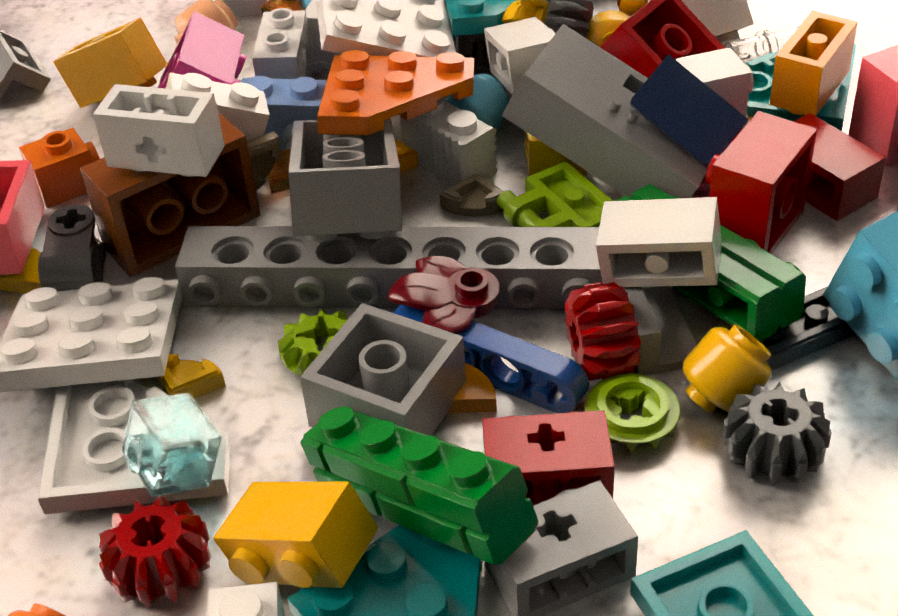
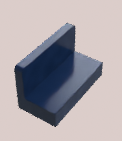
[630,54,749,167]

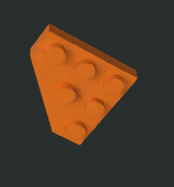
[317,50,474,135]

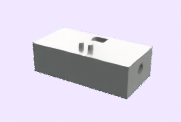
[502,24,708,198]

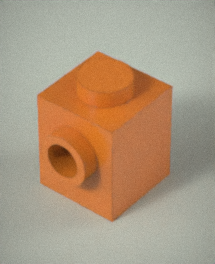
[19,128,100,208]

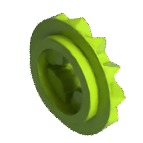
[278,308,349,376]
[585,373,680,452]

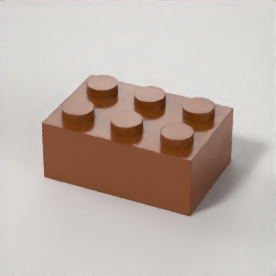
[80,112,261,277]

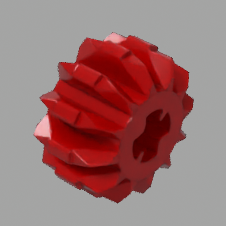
[564,282,641,381]
[99,494,211,609]

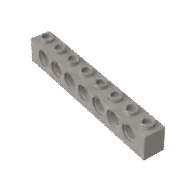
[175,226,603,309]

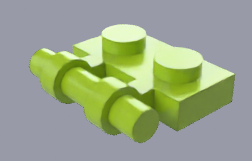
[497,161,613,227]

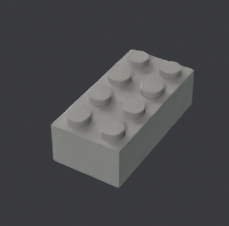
[288,118,402,242]

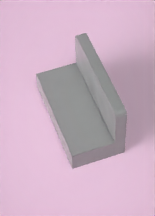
[0,29,51,100]
[623,286,697,375]

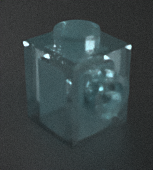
[122,393,222,497]

